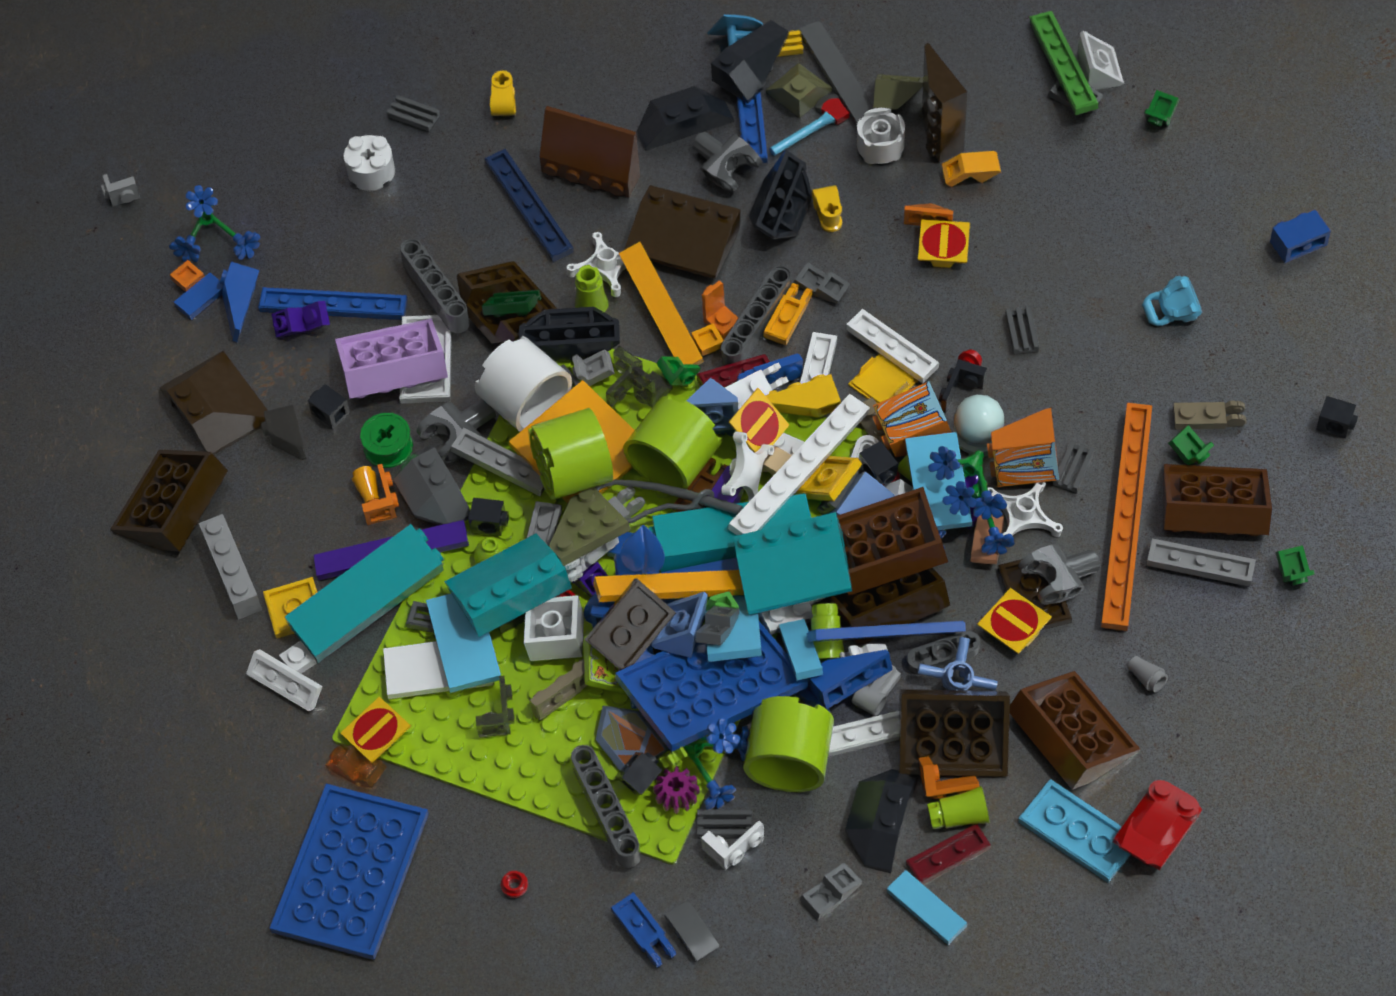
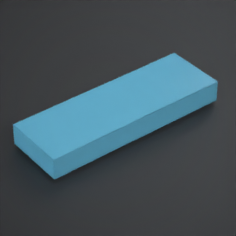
[779,619,823,680]
[887,870,967,945]

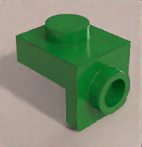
[1144,90,1179,127]
[656,356,701,386]
[1168,425,1214,465]
[1275,545,1315,585]

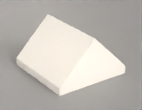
[1077,31,1124,90]

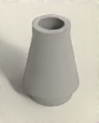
[1128,656,1168,692]

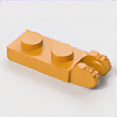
[764,283,813,345]

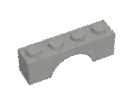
[199,514,262,620]

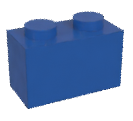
[1270,210,1331,263]

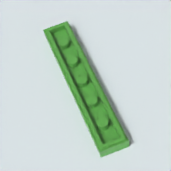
[1029,11,1098,115]

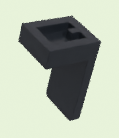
[938,359,987,413]

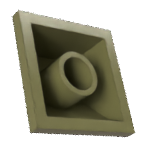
[766,63,832,118]
[873,74,923,113]

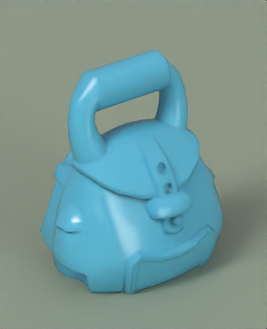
[1142,276,1202,326]

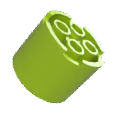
[623,396,722,489]
[528,408,613,500]
[743,696,834,792]

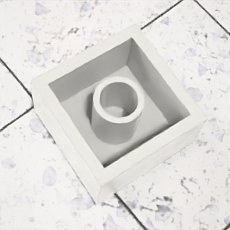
[524,595,584,661]

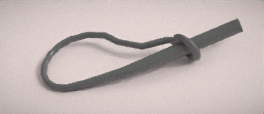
[595,480,743,523]

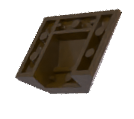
[456,261,558,343]
[159,351,274,455]

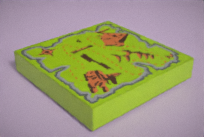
[584,633,627,695]

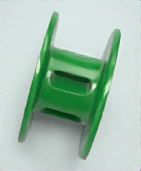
[360,413,413,468]

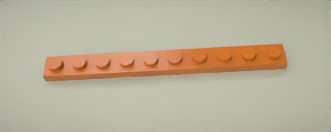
[1101,403,1153,631]

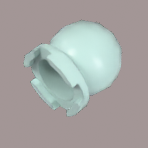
[953,395,1005,457]

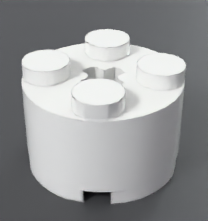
[857,108,905,164]
[344,135,395,191]

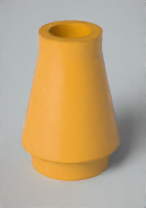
[352,466,380,503]

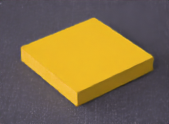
[796,456,862,501]
[263,577,317,639]

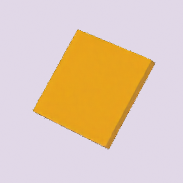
[509,380,635,503]

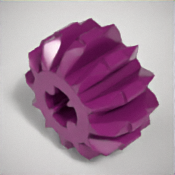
[653,766,700,814]

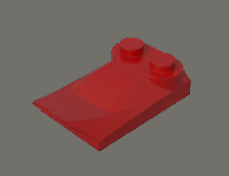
[1113,780,1202,871]

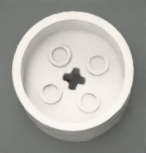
[475,336,572,432]

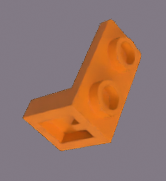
[702,281,739,340]
[362,464,399,525]
[918,756,980,799]

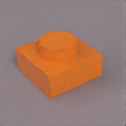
[170,260,205,292]

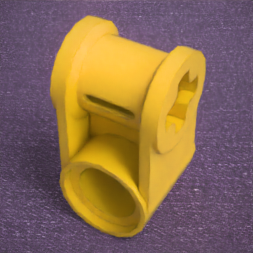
[490,71,516,116]
[812,185,842,232]

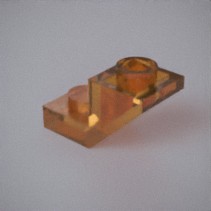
[325,745,387,788]

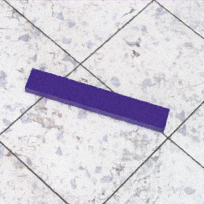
[314,520,469,581]

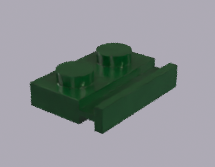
[482,290,541,317]

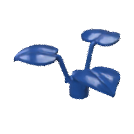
[584,525,705,624]

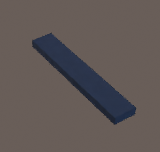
[484,149,574,262]

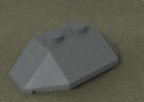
[393,445,470,525]

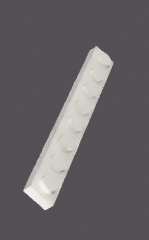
[728,394,870,535]

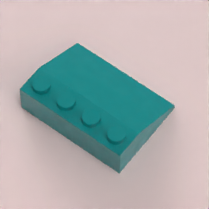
[734,512,852,615]
[444,533,572,637]

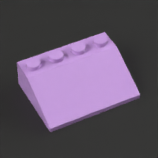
[335,319,448,398]

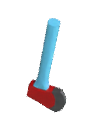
[769,94,850,156]

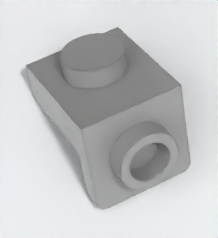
[101,174,140,206]
[572,349,615,386]

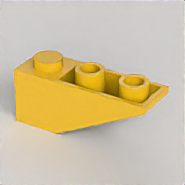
[766,374,841,417]

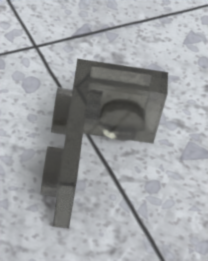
[606,346,644,407]
[631,366,673,408]
[476,676,515,738]

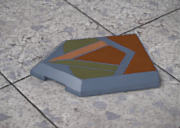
[596,706,670,771]

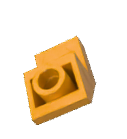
[942,151,1001,187]

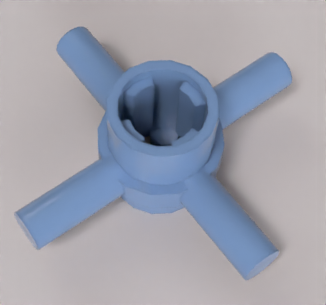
[917,637,998,691]

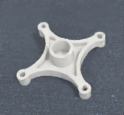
[567,232,626,297]
[722,432,774,502]
[988,482,1063,537]

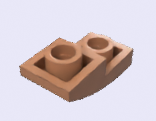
[971,516,1004,564]

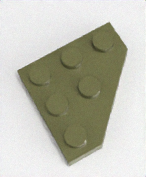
[549,487,631,566]

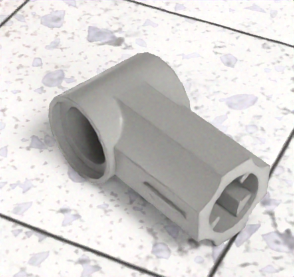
[852,665,901,716]

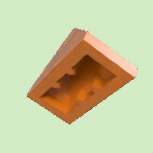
[904,203,953,226]

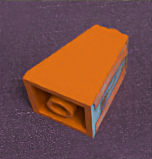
[872,381,952,458]
[987,408,1059,487]

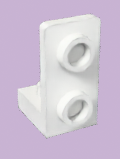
[701,821,764,870]

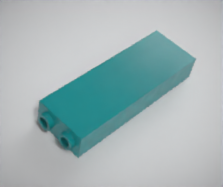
[648,493,811,572]
[285,524,444,663]

